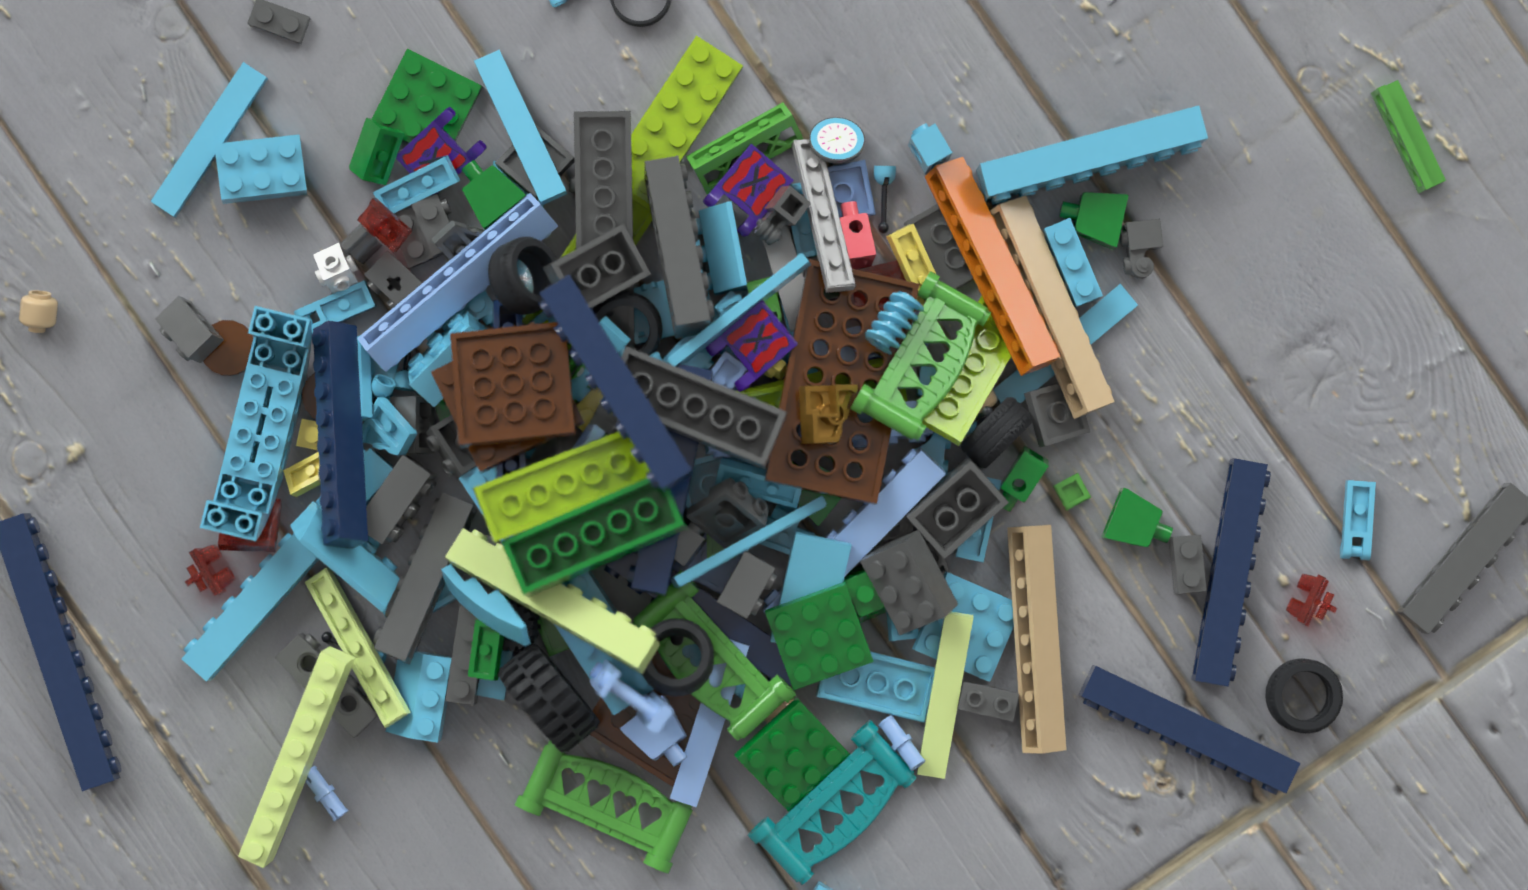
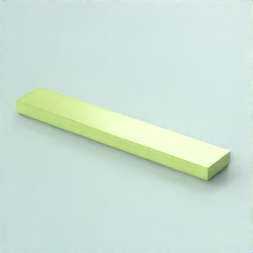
[305,567,411,728]
[917,612,973,779]

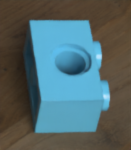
[908,123,953,174]

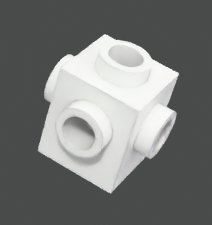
[314,243,358,294]

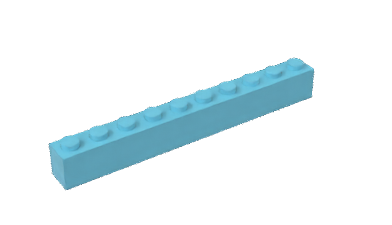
[182,448,394,682]

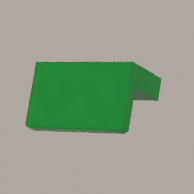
[349,118,404,185]
[468,620,504,681]

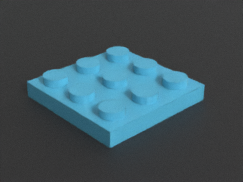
[912,571,1014,682]

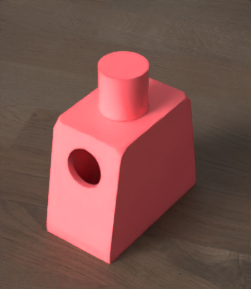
[840,201,876,270]

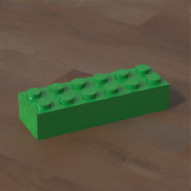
[501,478,687,598]

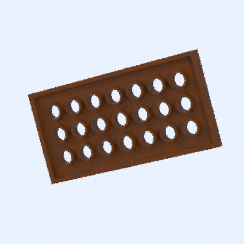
[764,259,919,505]

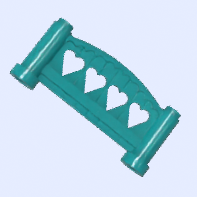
[747,720,917,885]

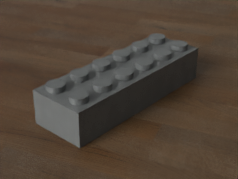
[644,156,714,339]
[621,346,787,470]

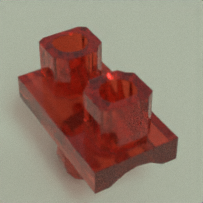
[357,198,412,252]
[185,544,236,596]
[1286,574,1337,627]

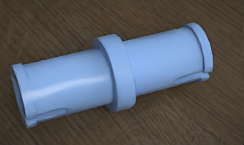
[878,715,926,771]
[306,766,349,821]

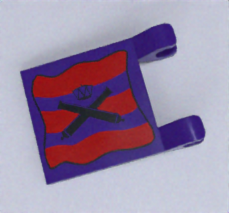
[396,107,487,196]
[703,143,794,237]
[706,300,798,392]

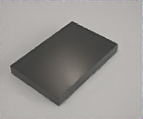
[903,204,974,290]

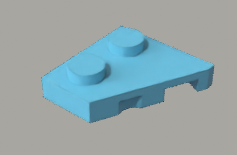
[362,397,418,456]

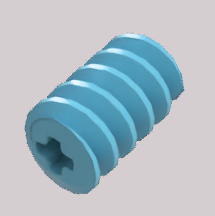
[865,291,924,355]

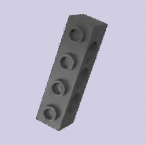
[274,633,378,738]

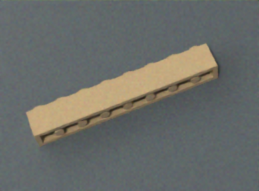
[990,196,1115,419]
[1007,525,1066,754]

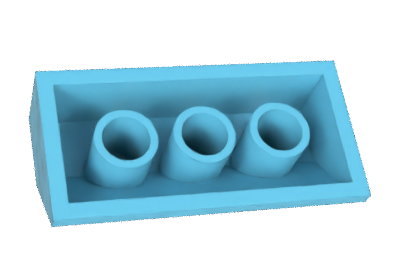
[290,501,400,612]

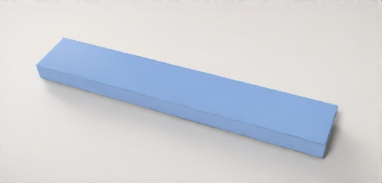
[670,639,749,807]

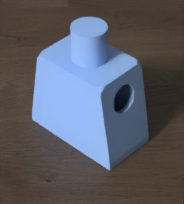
[620,695,687,767]

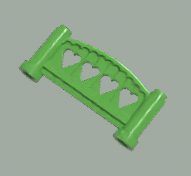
[850,271,991,441]
[631,570,796,741]
[514,741,693,874]

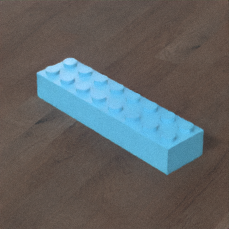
[976,106,1208,205]

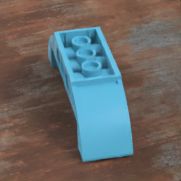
[200,306,312,541]

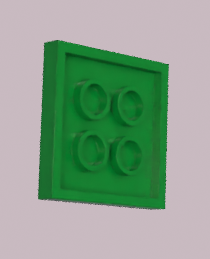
[372,48,483,143]
[765,582,874,690]
[734,697,850,812]

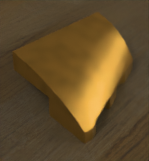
[799,384,858,444]

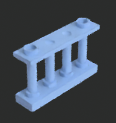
[589,658,674,735]

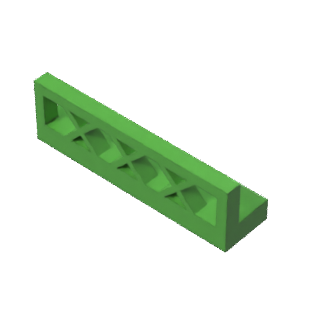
[1371,80,1446,194]
[686,102,804,194]

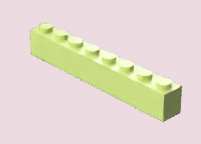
[445,529,660,674]
[238,646,356,868]

